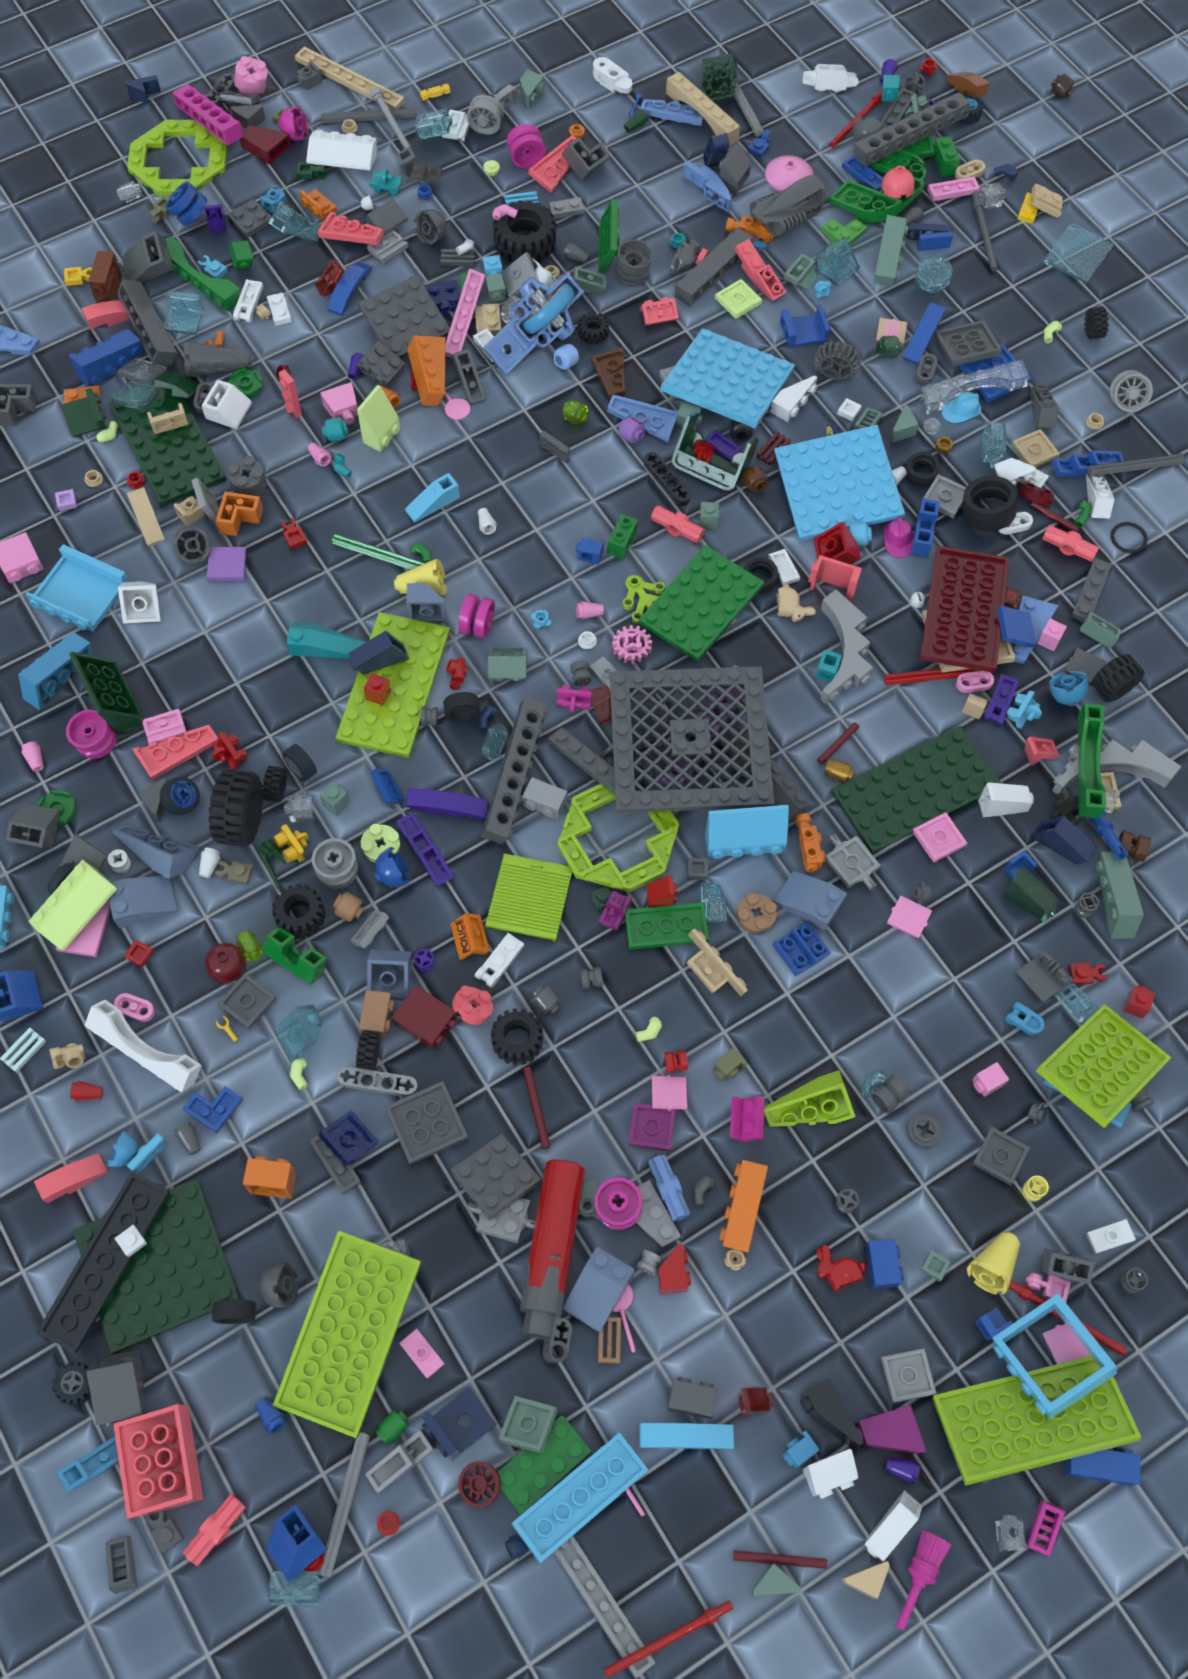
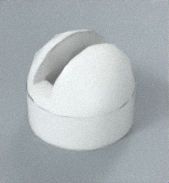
[361,196,374,210]
[910,592,925,608]

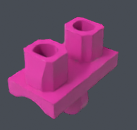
[557,685,592,713]

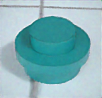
[670,233,686,249]

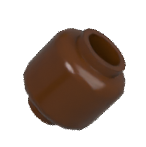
[742,465,768,492]

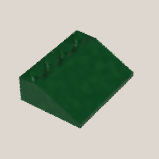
[69,652,144,733]

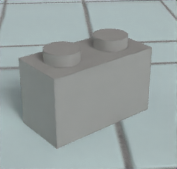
[522,778,567,819]

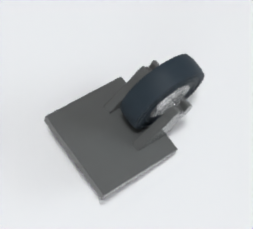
[47,834,107,894]

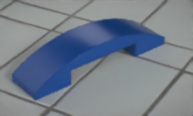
[327,261,372,316]

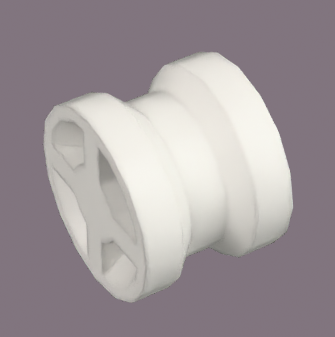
[108,849,131,874]

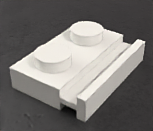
[442,110,470,141]

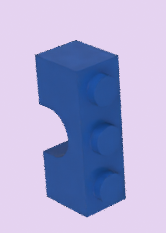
[910,498,940,558]

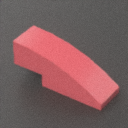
[81,300,130,329]
[34,1154,109,1204]

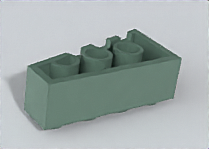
[873,215,908,287]
[1096,852,1144,939]

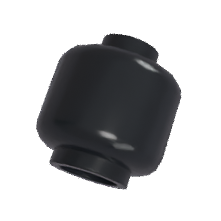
[730,420,753,442]

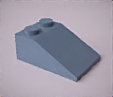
[773,871,847,933]
[109,876,178,928]
[562,1247,635,1333]

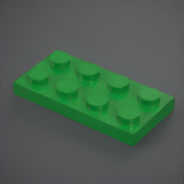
[598,199,620,273]
[625,902,709,950]
[492,1415,592,1515]

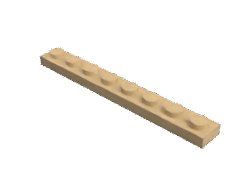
[295,47,405,109]

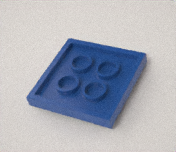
[959,343,1032,402]

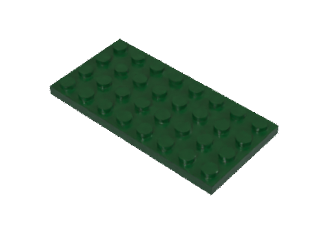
[108,385,227,507]
[831,725,1002,854]

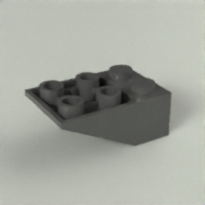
[121,231,174,283]

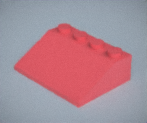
[114,1404,203,1519]

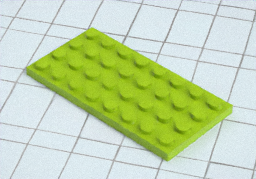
[335,612,450,758]
[273,1230,422,1438]
[932,1356,1141,1486]

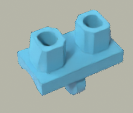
[1007,690,1042,729]

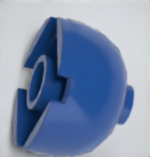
[374,847,412,887]

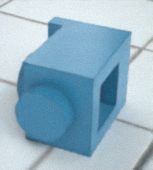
[260,188,287,216]
[782,1430,819,1469]

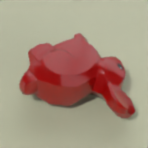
[816,1245,867,1292]

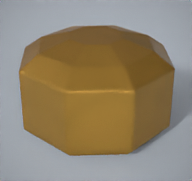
[935,436,953,455]

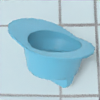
[942,392,981,423]

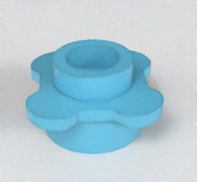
[814,281,831,299]
[531,610,551,629]

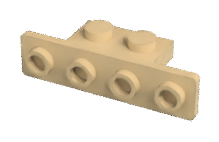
[686,928,748,996]

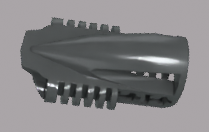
[750,175,826,236]

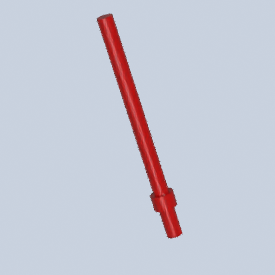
[829,89,883,148]
[1009,1280,1127,1356]
[603,1600,733,1678]

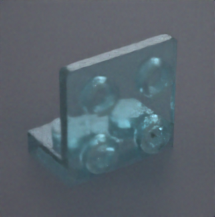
[164,291,204,335]

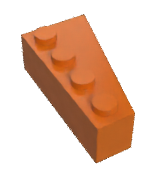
[407,335,445,406]

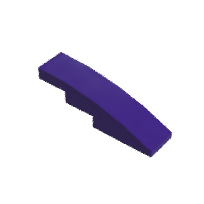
[405,788,488,820]
[396,812,454,887]

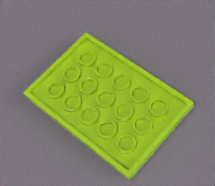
[1036,1004,1171,1129]

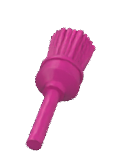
[895,1530,951,1631]

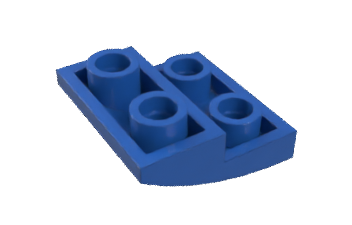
[772,921,831,977]

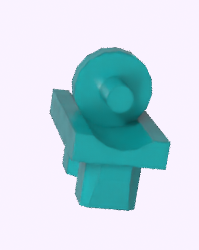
[369,168,402,196]

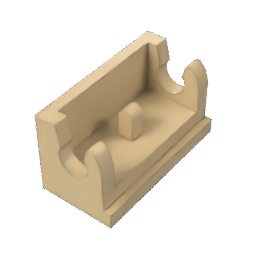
[147,403,188,434]

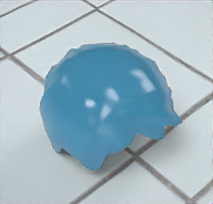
[107,1131,138,1167]

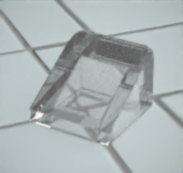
[1103,785,1121,814]

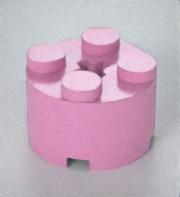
[234,56,267,95]

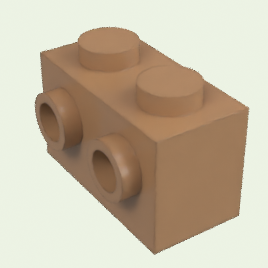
[359,990,395,1038]

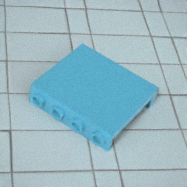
[26,544,129,632]

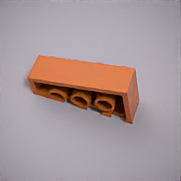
[719,1160,768,1252]

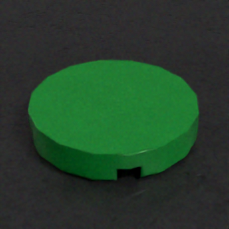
[228,368,263,398]
[37,790,77,827]

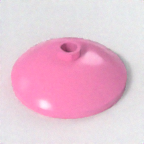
[765,155,813,192]

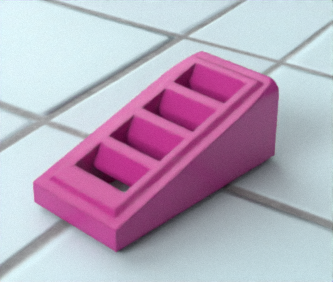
[1027,1499,1066,1557]

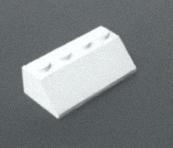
[306,130,377,170]

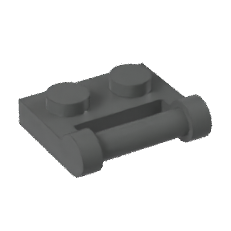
[221,90,260,106]

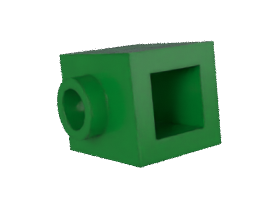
[229,241,253,270]

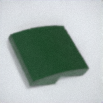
[154,371,199,398]

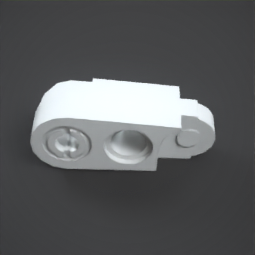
[593,57,632,94]

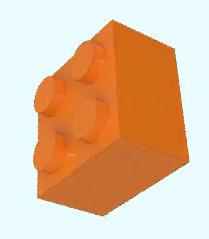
[243,1156,297,1199]

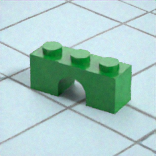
[263,926,327,985]

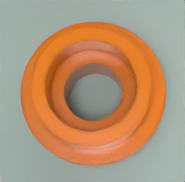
[569,124,585,138]

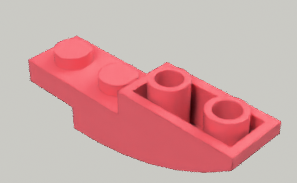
[734,239,787,301]

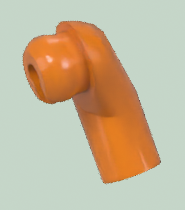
[204,331,225,347]

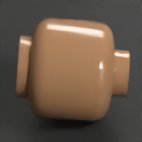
[332,892,364,922]

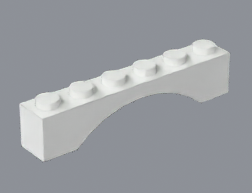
[85,1000,202,1092]

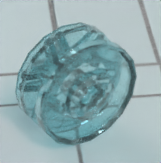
[915,256,952,293]

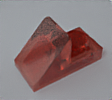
[315,259,345,297]

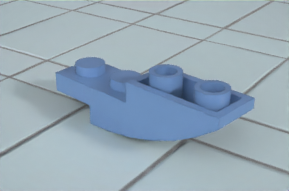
[683,160,731,212]

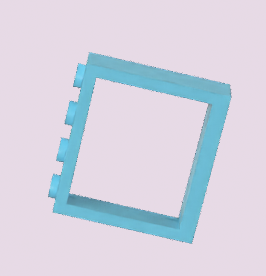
[992,1294,1117,1420]

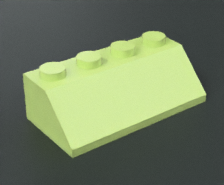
[28,859,117,951]

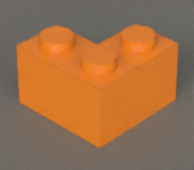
[216,492,263,536]

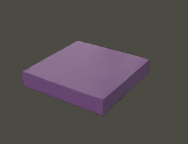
[207,547,247,581]

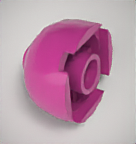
[278,106,308,141]

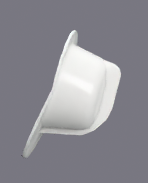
[531,258,557,287]

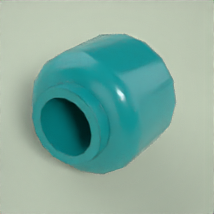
[322,417,349,442]

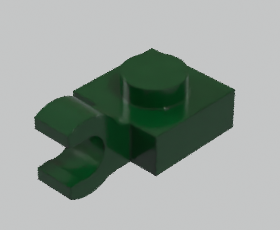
[296,162,326,180]

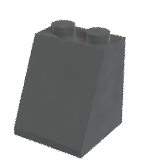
[86,1349,146,1426]

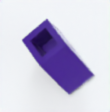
[204,204,227,233]

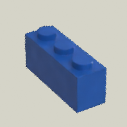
[1065,1449,1141,1486]

